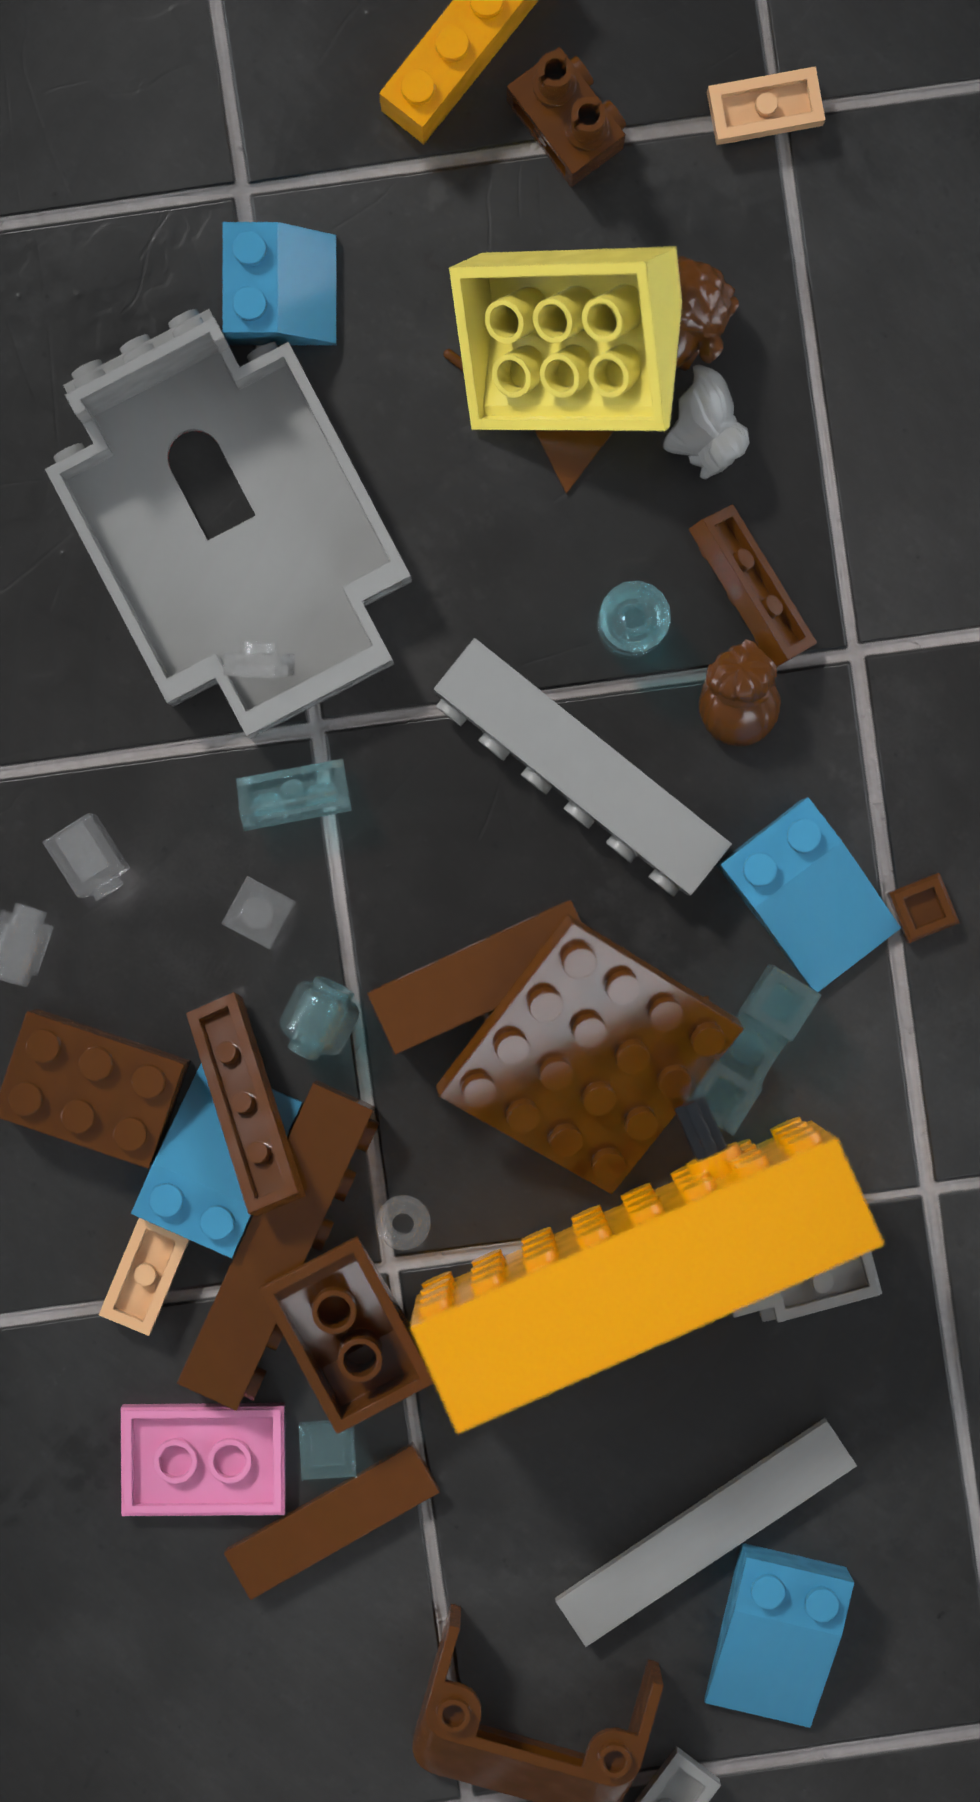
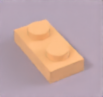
[707,66,825,145]
[99,1218,190,1336]

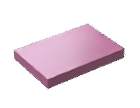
[121,1403,286,1516]

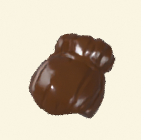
[699,639,781,746]

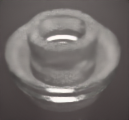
[376,1195,431,1250]

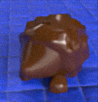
[676,256,739,371]

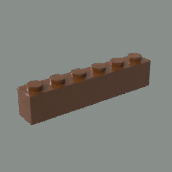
[177,1080,380,1411]

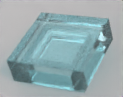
[299,1420,357,1480]

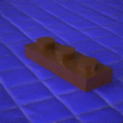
[689,504,817,668]

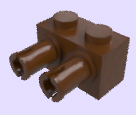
[507,47,627,188]

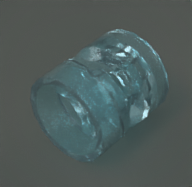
[596,581,671,659]

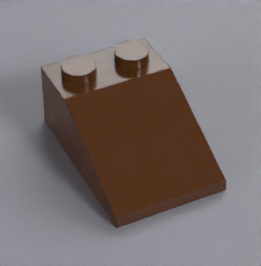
[259,1236,435,1434]

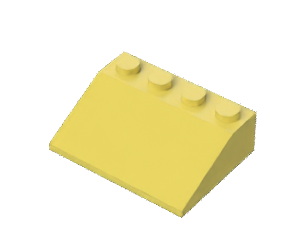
[449,247,682,431]

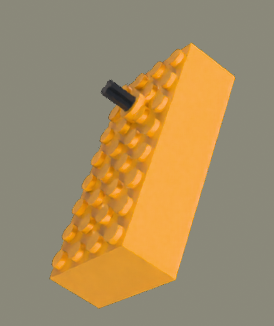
[410,1096,884,1434]

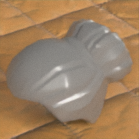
[663,365,750,479]

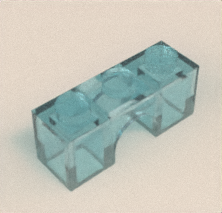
[686,964,821,1136]

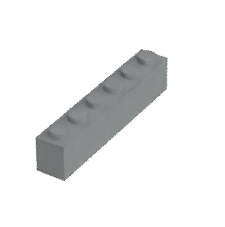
[433,638,732,897]

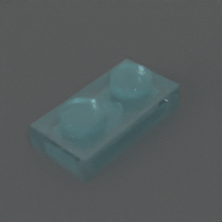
[236,759,352,831]

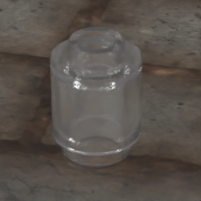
[0,903,54,987]

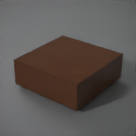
[887,873,960,943]

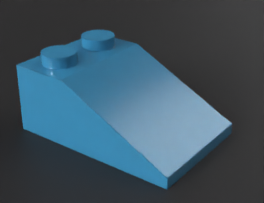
[716,797,901,994]
[131,1063,303,1258]
[704,1543,854,1728]

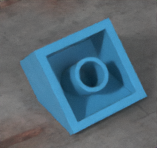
[222,222,337,345]

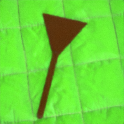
[443,349,615,494]

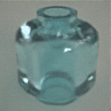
[279,975,359,1061]

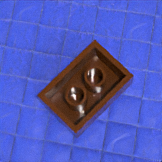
[0,1009,191,1169]

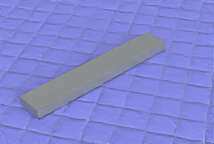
[555,1418,857,1647]

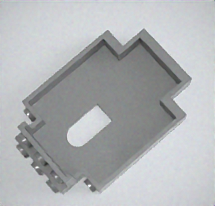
[45,309,412,739]

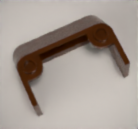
[412,1604,664,1802]

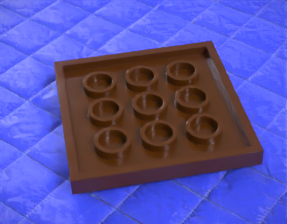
[436,914,744,1194]

